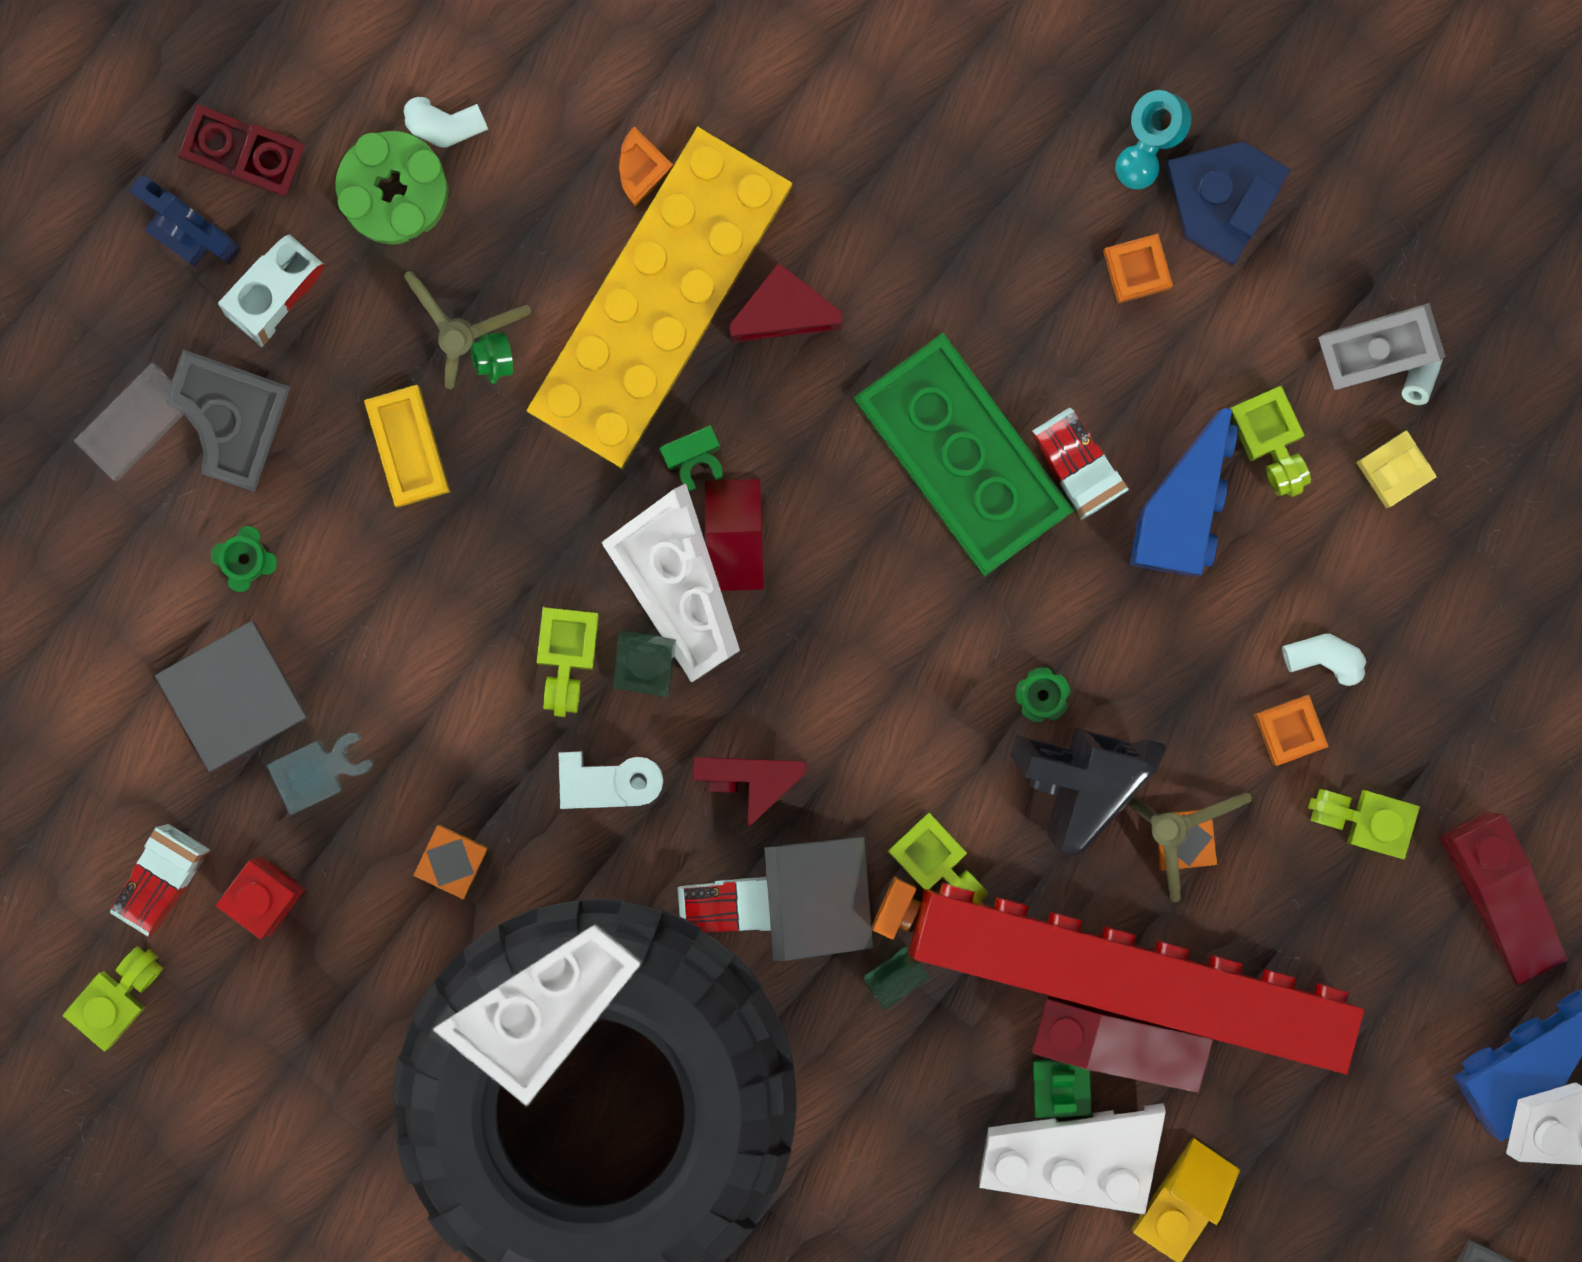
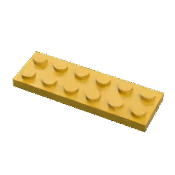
[526,126,793,469]

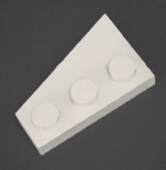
[601,483,740,682]
[433,924,642,1105]
[1506,1082,1582,1165]
[979,1103,1166,1214]

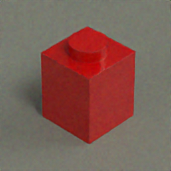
[215,857,305,940]

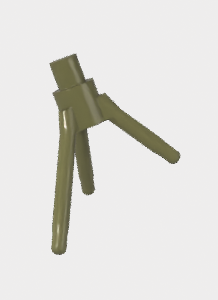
[404,271,531,389]
[1128,793,1252,902]

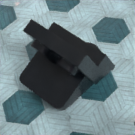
[1010,727,1166,855]

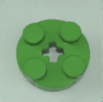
[336,131,449,244]

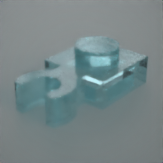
[267,733,375,815]

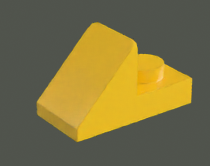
[1131,1137,1240,1262]

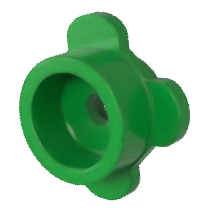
[211,526,278,592]

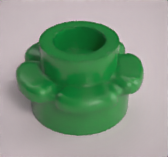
[471,331,513,384]
[1015,668,1070,722]

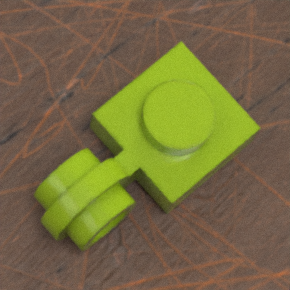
[1230,386,1311,497]
[537,607,599,717]
[1308,789,1420,860]
[887,813,989,904]
[62,946,163,1052]

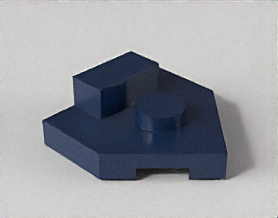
[1165,141,1291,267]
[129,175,241,267]

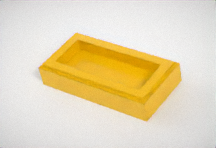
[364,385,450,508]

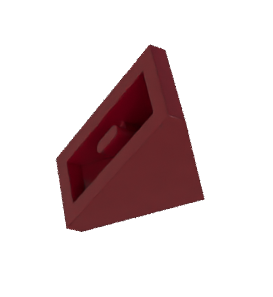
[730,263,842,343]
[705,479,764,591]

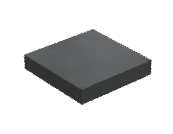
[155,621,309,772]
[764,837,873,961]

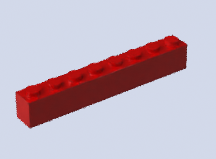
[907,883,1365,1075]

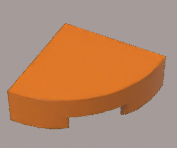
[619,126,674,207]

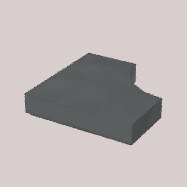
[165,350,291,492]

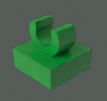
[660,425,723,492]
[1032,1058,1091,1118]

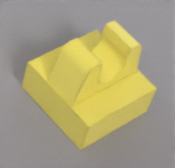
[1356,430,1437,508]

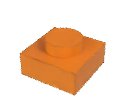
[871,876,921,940]

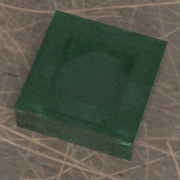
[613,630,676,697]
[864,946,930,1011]

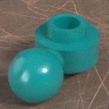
[1115,90,1191,190]

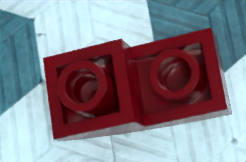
[177,104,305,197]

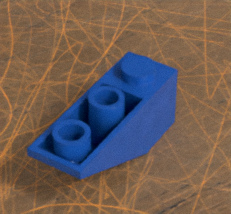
[1129,408,1238,577]
[1453,989,1582,1142]

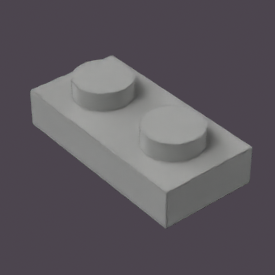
[1318,303,1446,390]

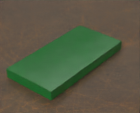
[853,333,1074,577]

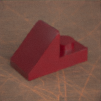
[693,757,806,827]

